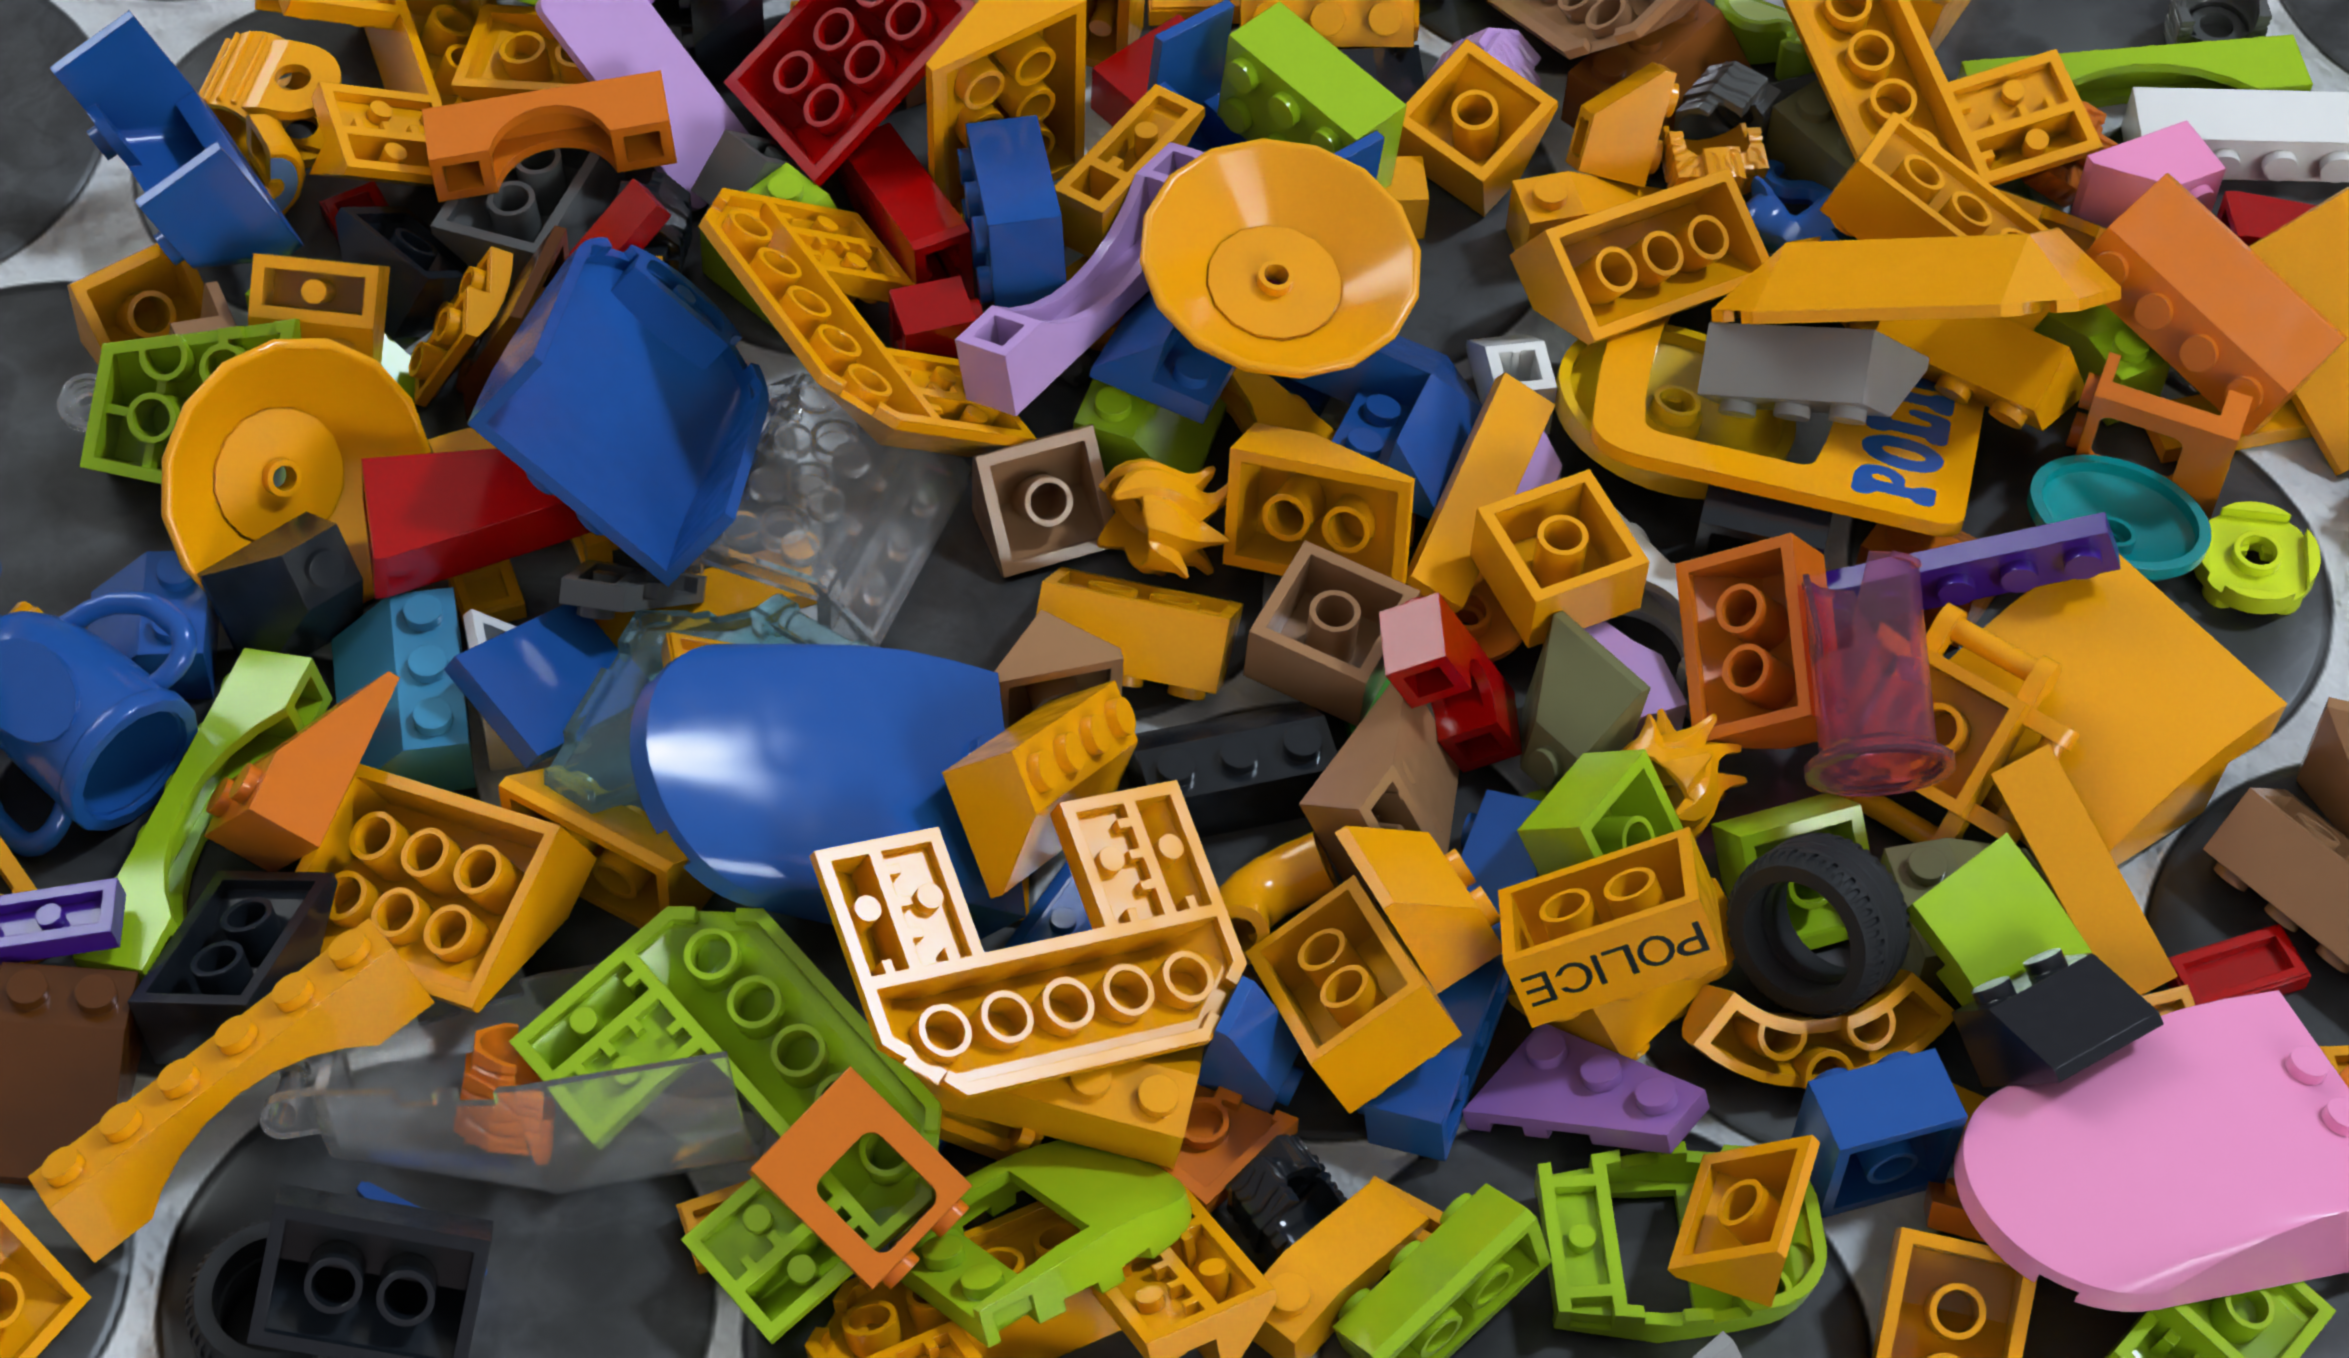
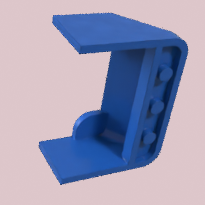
[1147,0,1385,180]
[50,10,304,269]

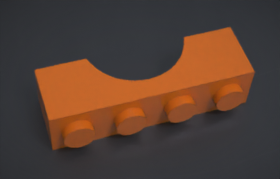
[422,70,677,202]

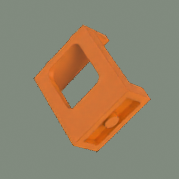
[2066,352,2253,518]
[747,1066,972,1291]

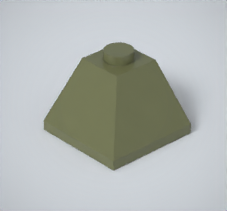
[1520,610,1651,793]

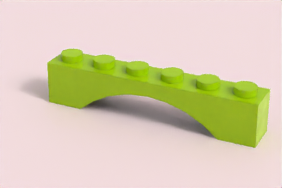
[1957,34,2313,108]
[72,648,333,981]

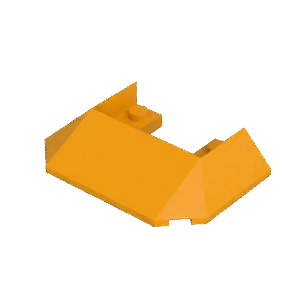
[255,0,497,188]
[1782,0,2103,186]
[698,188,1037,457]
[1711,227,2121,324]
[810,780,1247,1101]
[804,1185,1277,1358]

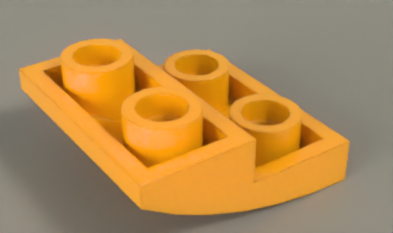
[409,246,513,407]

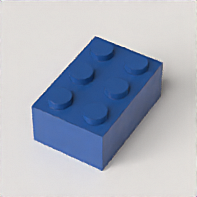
[957,115,1067,308]

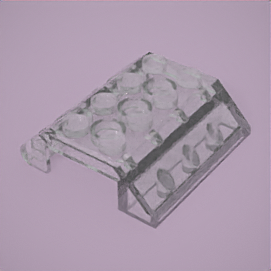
[683,372,972,647]

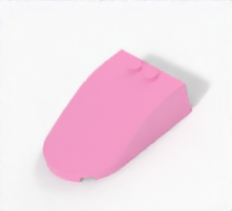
[1954,990,2349,1312]

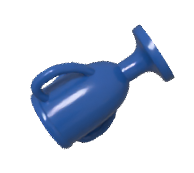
[0,560,198,857]

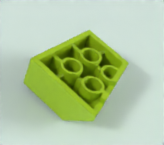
[79,319,301,487]

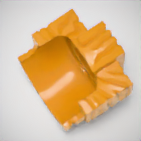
[1660,122,1769,195]

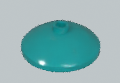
[2027,455,2211,582]

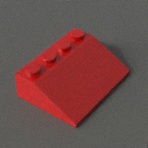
[724,0,976,187]

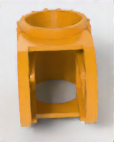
[199,31,342,168]

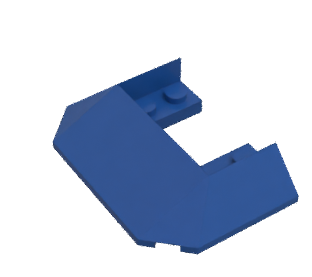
[1089,290,1483,520]

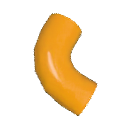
[1219,831,1338,965]

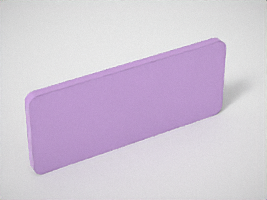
[535,0,750,211]

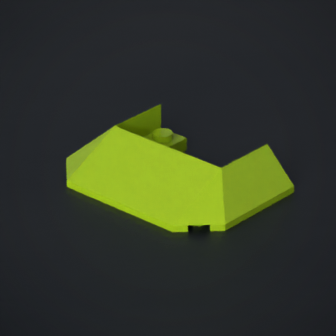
[509,906,942,1344]

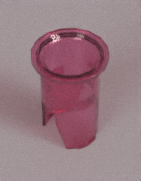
[1802,551,1956,797]

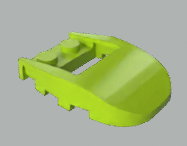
[888,1140,1192,1348]
[1534,1141,1827,1343]

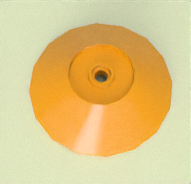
[1139,138,1421,379]
[161,338,431,604]

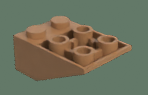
[1299,683,1460,901]

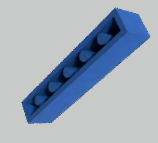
[1357,789,1542,1162]

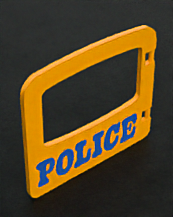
[1590,316,1985,537]

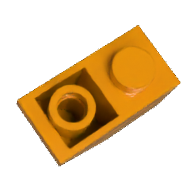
[1565,62,1679,188]

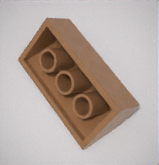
[2203,787,2349,974]

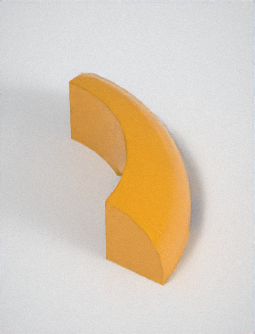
[1682,969,1955,1089]

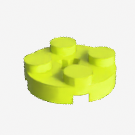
[2193,501,2321,615]

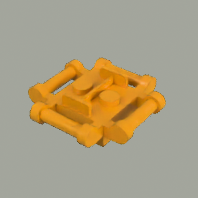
[1825,603,2080,844]

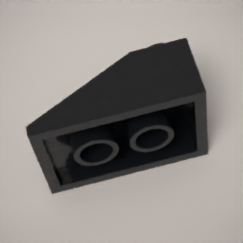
[127,871,338,1064]

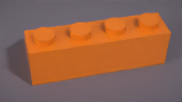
[2085,173,2348,437]

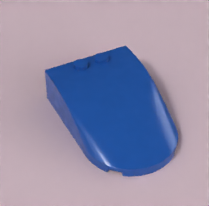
[467,237,769,587]
[630,644,1026,940]

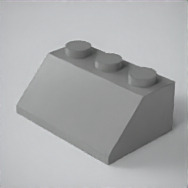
[1697,322,1929,425]

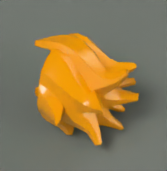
[1097,458,1230,579]
[1621,708,1747,840]

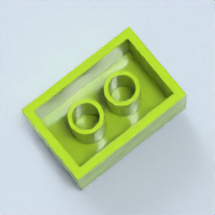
[1217,1,1407,188]

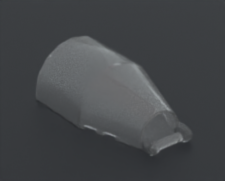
[259,963,766,1194]

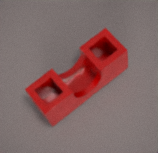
[1379,592,1522,773]

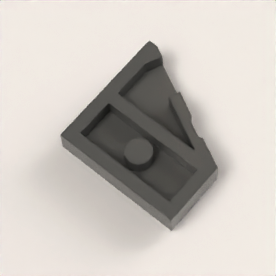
[559,559,707,620]

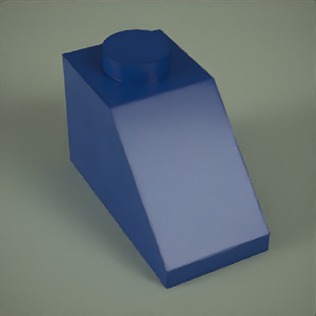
[1197,975,1305,1114]

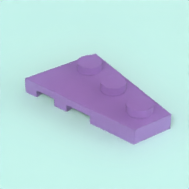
[1462,1024,1710,1154]

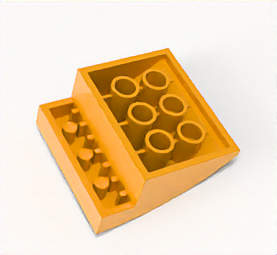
[1949,554,2287,866]

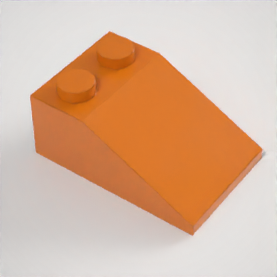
[204,671,400,872]

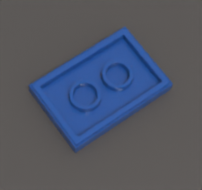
[444,604,647,769]

